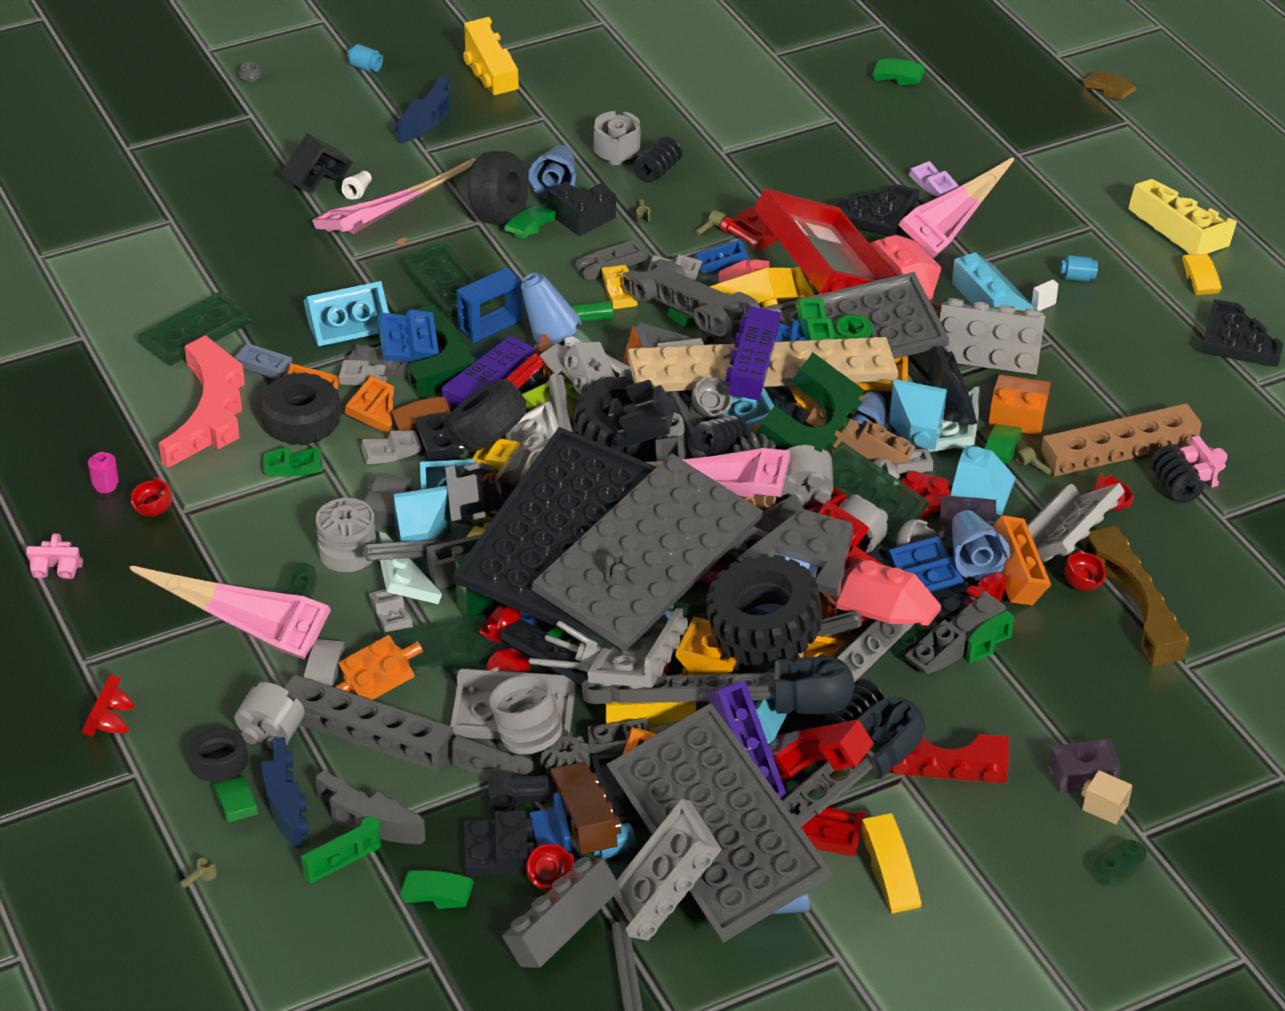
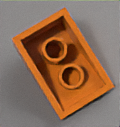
[988,374,1051,436]

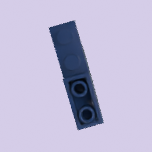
[395,76,451,144]
[261,737,308,849]

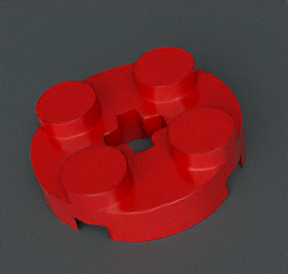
[895,471,950,518]

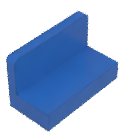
[530,793,571,853]

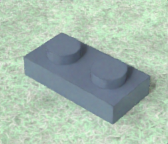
[234,343,292,379]

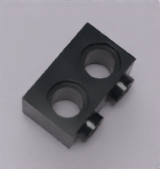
[415,412,464,462]

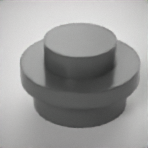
[239,62,262,82]

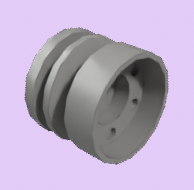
[315,498,377,572]
[489,674,563,754]

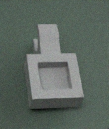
[339,360,387,386]

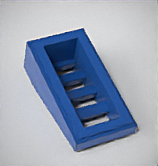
[695,239,749,273]

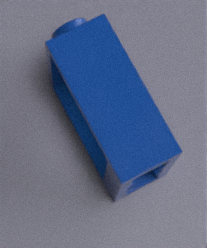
[457,268,524,343]

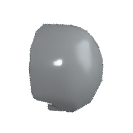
[691,376,733,418]
[896,519,936,547]

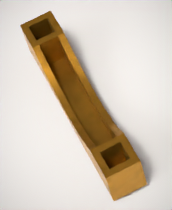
[1083,526,1189,667]

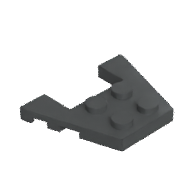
[737,509,853,597]

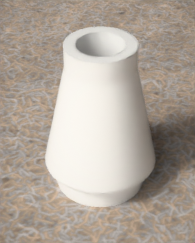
[342,171,372,200]

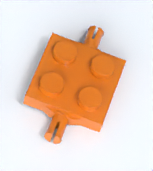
[335,635,423,700]

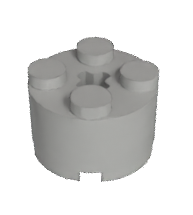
[594,111,641,165]
[781,445,833,505]
[838,494,888,555]
[235,682,305,750]

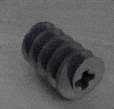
[634,136,683,183]
[692,415,750,455]
[1151,444,1205,503]
[823,678,884,726]

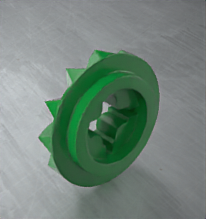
[832,314,873,339]

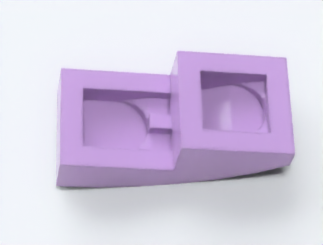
[909,161,959,197]

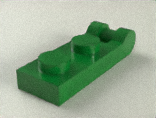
[301,817,381,884]

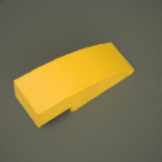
[861,813,921,914]

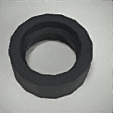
[188,728,248,782]

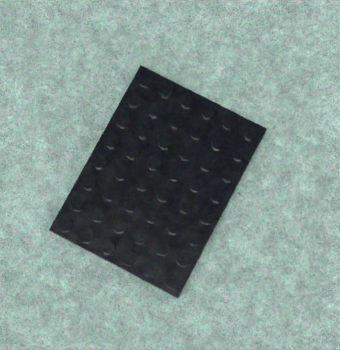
[453,427,656,650]

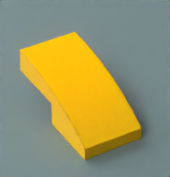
[1182,253,1222,295]
[602,264,638,309]
[472,439,520,470]

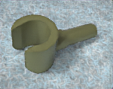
[636,199,651,222]
[696,211,726,236]
[1015,447,1052,476]
[181,857,217,888]

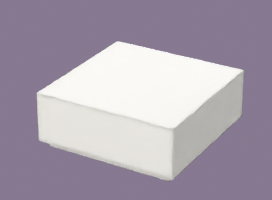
[1032,280,1059,311]

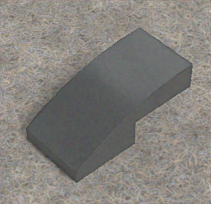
[493,449,531,486]

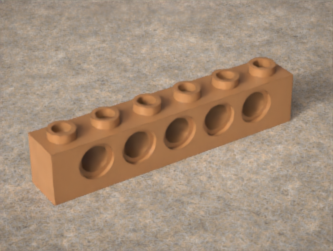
[1040,403,1202,477]

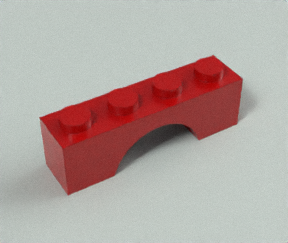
[768,719,874,780]
[887,734,1009,783]

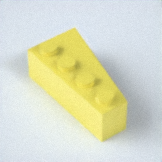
[1128,179,1237,255]

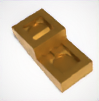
[1084,71,1136,99]

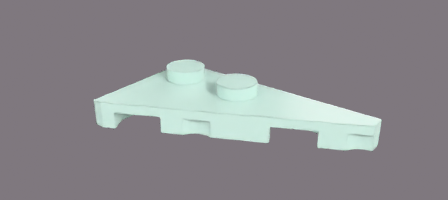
[923,387,981,452]
[376,532,442,604]

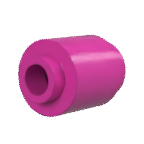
[88,452,119,493]

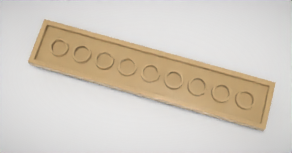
[628,337,898,391]

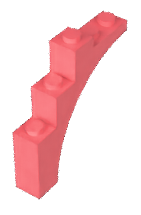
[159,335,245,468]

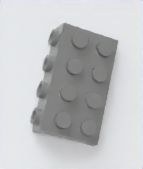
[940,298,1045,375]
[1027,483,1125,562]
[588,608,688,689]
[450,669,575,740]
[614,799,722,940]

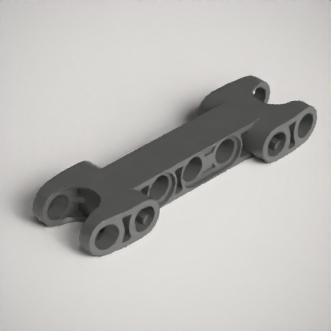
[622,259,760,336]

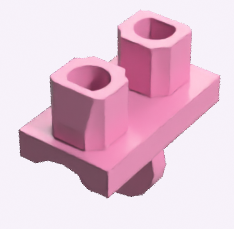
[1180,436,1227,487]
[26,533,83,579]

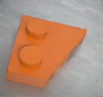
[344,376,394,434]

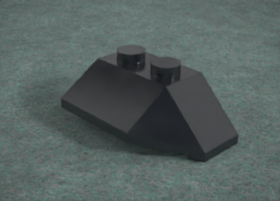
[926,345,978,425]

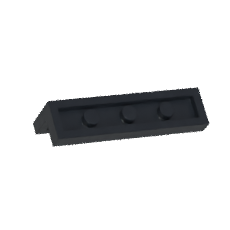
[500,619,590,689]

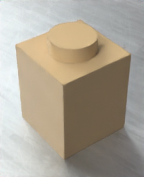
[1081,771,1132,825]

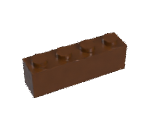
[550,762,621,854]

